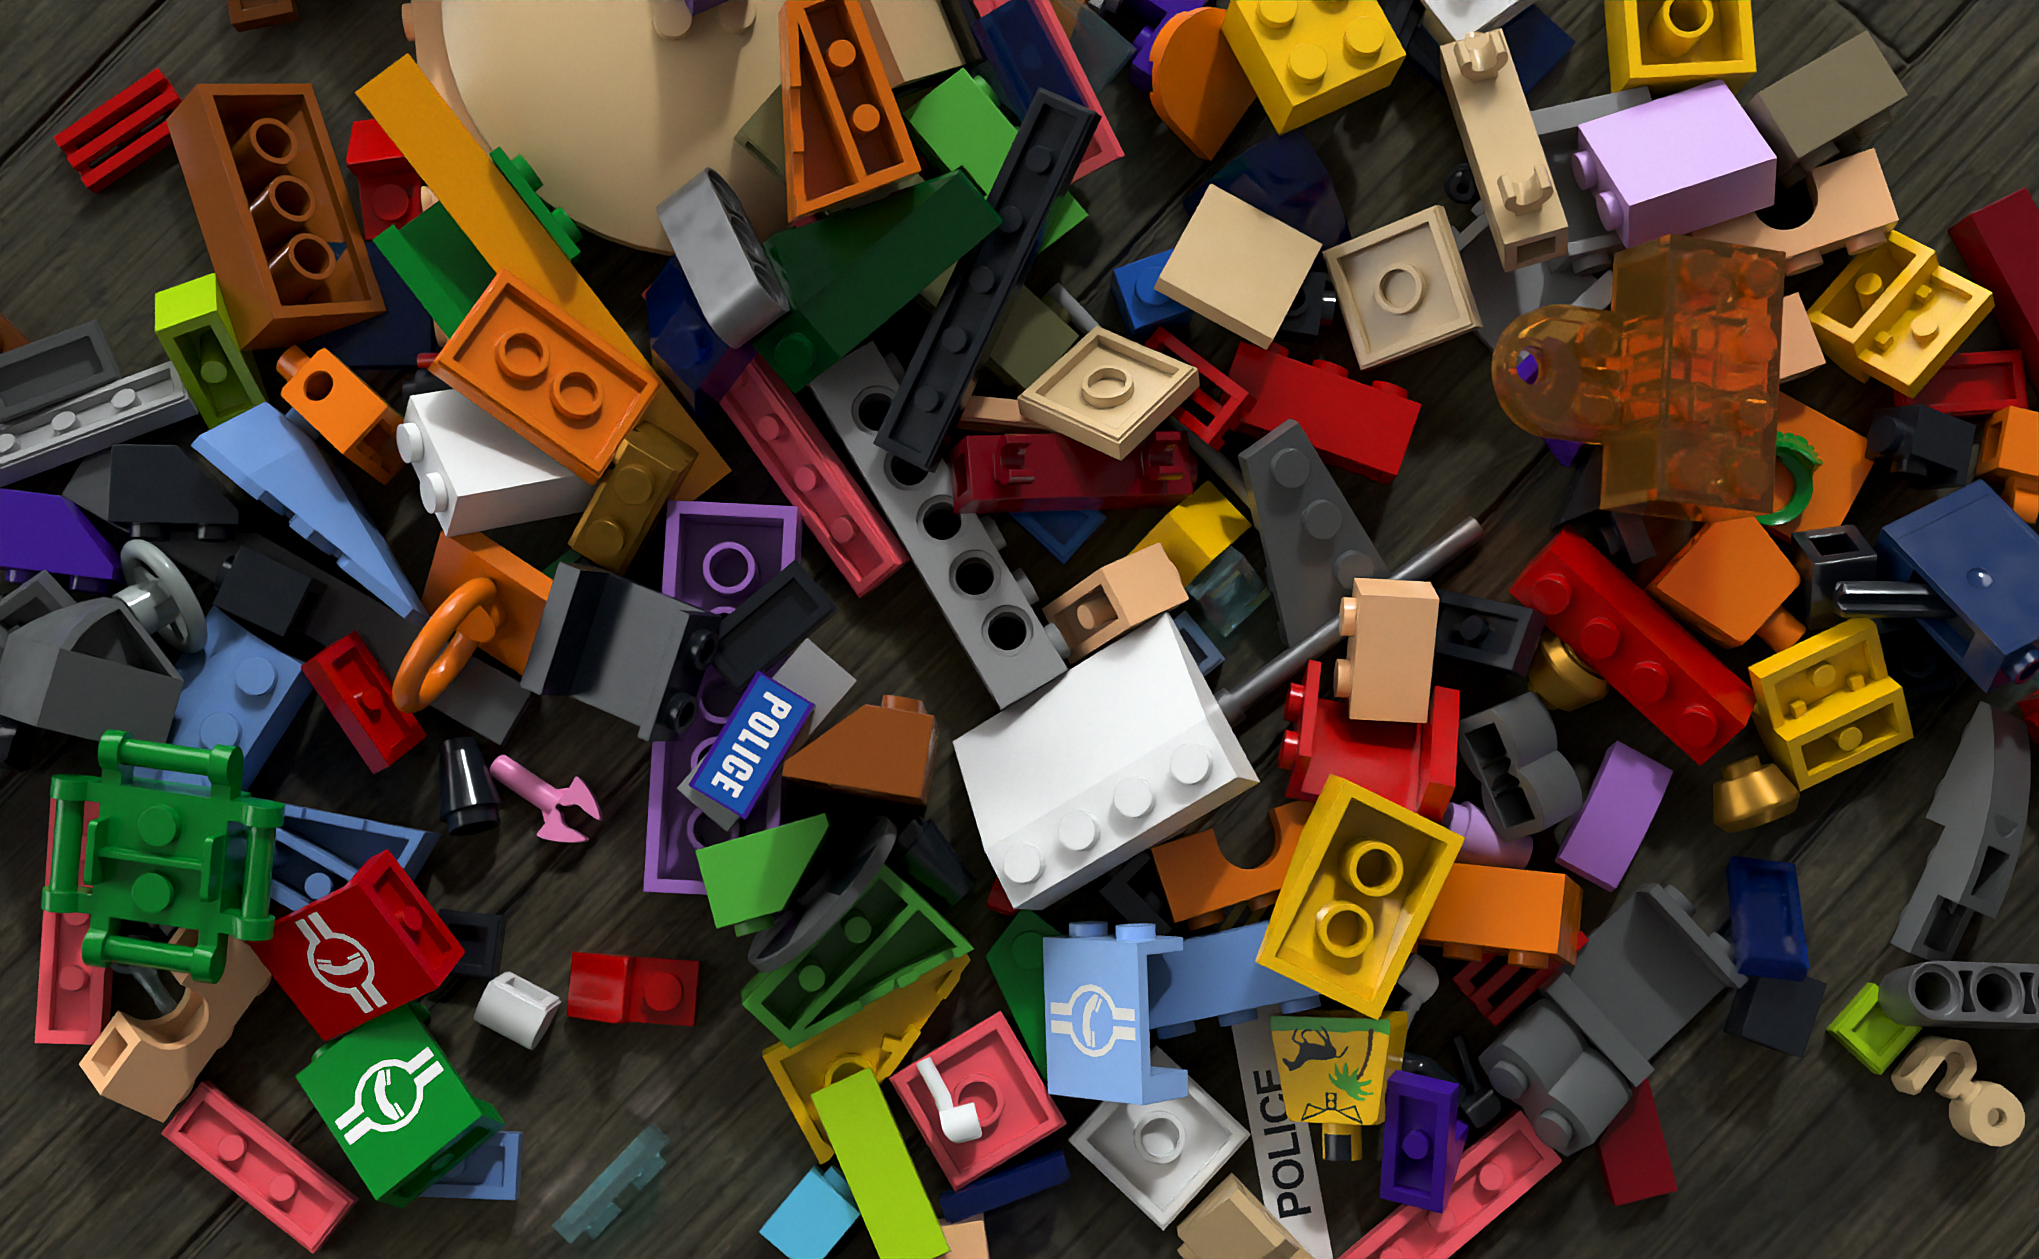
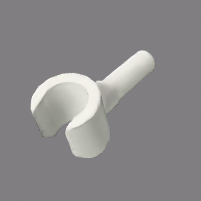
[1397,954,1439,1031]
[916,1057,982,1143]

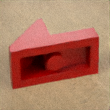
[346,119,427,246]
[567,951,702,1026]

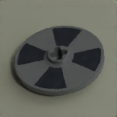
[748,815,897,973]

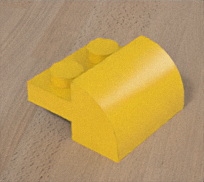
[1806,230,1995,399]
[1748,618,1914,792]

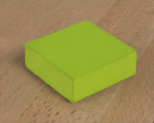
[1825,982,1923,1075]

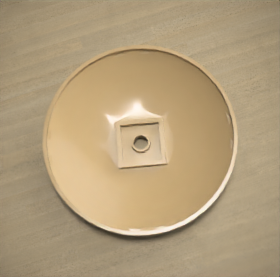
[441,0,938,256]

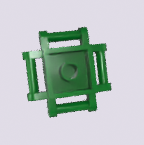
[41,729,286,984]

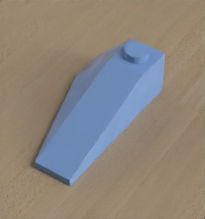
[191,402,431,629]

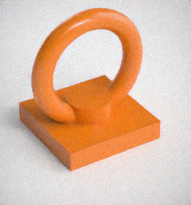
[392,530,553,713]

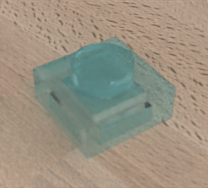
[1184,545,1271,637]

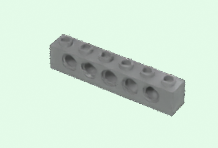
[809,340,1072,712]

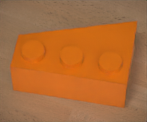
[778,0,921,224]

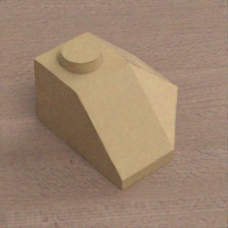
[1176,1172,1315,1259]

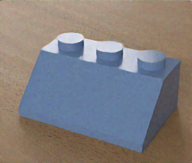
[133,605,314,792]

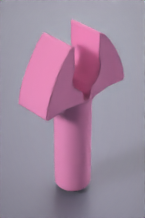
[489,755,603,843]

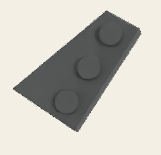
[1238,418,1392,649]

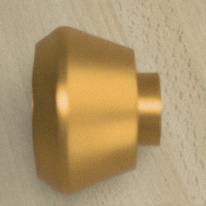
[1527,630,1610,711]
[1713,755,1800,833]

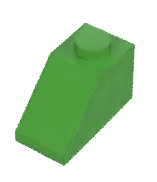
[695,813,833,937]

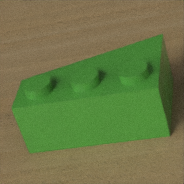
[740,862,974,1049]

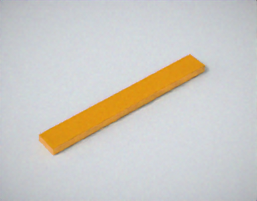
[355,53,732,501]

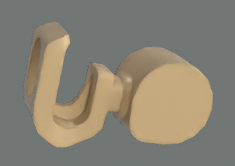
[1891,1035,2025,1147]

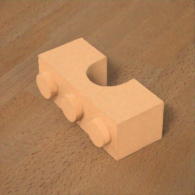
[1686,148,1899,297]
[79,927,273,1123]

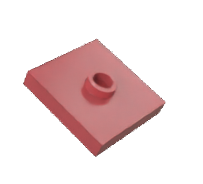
[889,1010,1067,1191]

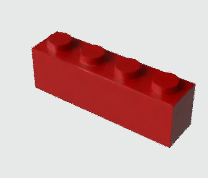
[1508,523,1757,766]

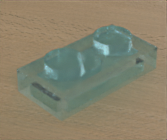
[552,1123,671,1244]

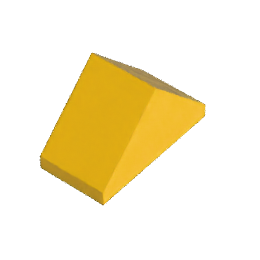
[1127,480,1252,590]

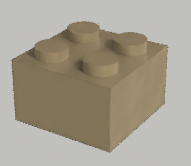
[1743,30,1908,190]

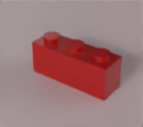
[1211,341,1422,485]

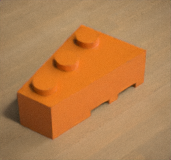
[1410,863,1584,969]

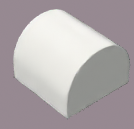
[473,971,562,1050]

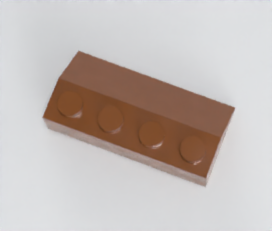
[166,83,387,351]
[782,695,940,807]

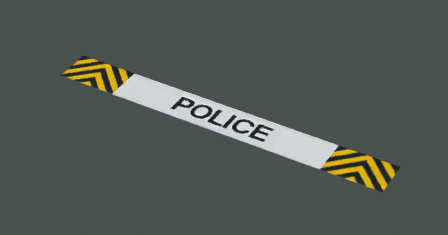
[1213,900,1333,1259]

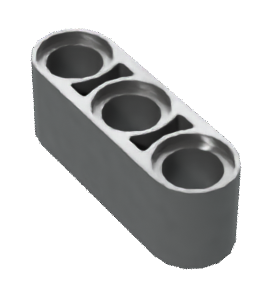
[656,167,790,349]
[1878,961,2039,1030]

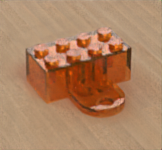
[1492,234,1786,523]

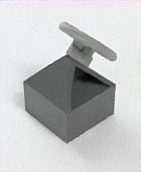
[0,539,208,743]

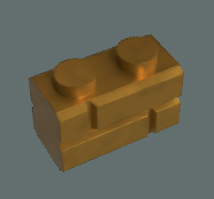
[567,420,699,576]

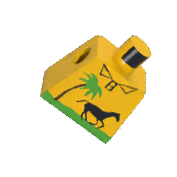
[1270,1009,1408,1161]

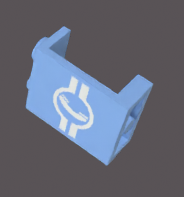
[1043,921,1188,1105]

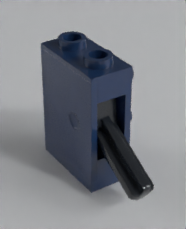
[1832,479,2039,694]

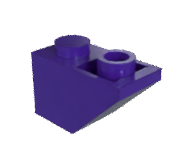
[0,488,127,595]

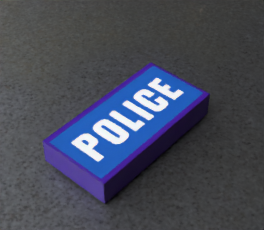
[688,671,816,820]

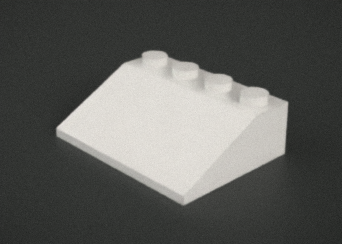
[953,612,1260,910]

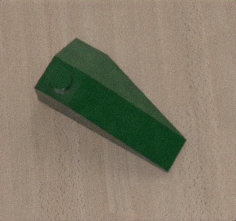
[750,169,1003,394]

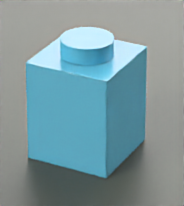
[759,1164,861,1259]

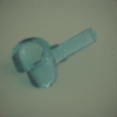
[110,935,177,1015]

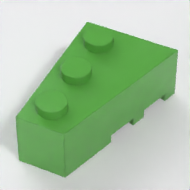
[901,68,1088,255]

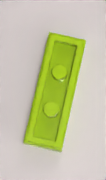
[810,1067,952,1259]

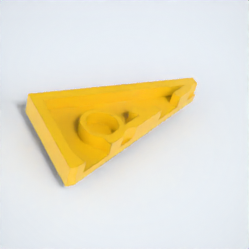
[762,953,971,1165]

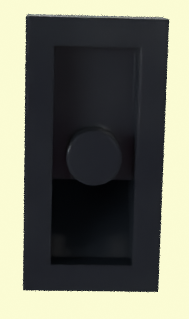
[1549,437,1657,571]
[1434,588,1547,680]

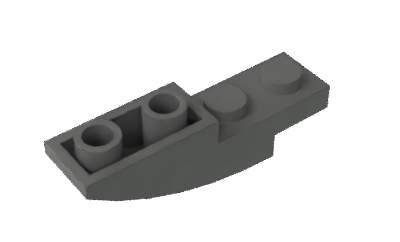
[1890,701,2031,961]

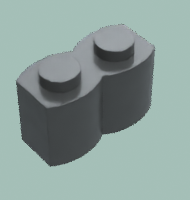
[1458,691,1583,842]
[1478,997,1633,1157]

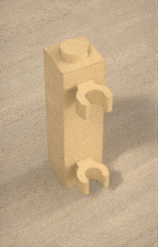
[1440,28,1569,273]

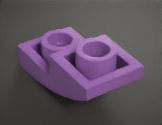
[1554,741,1673,892]

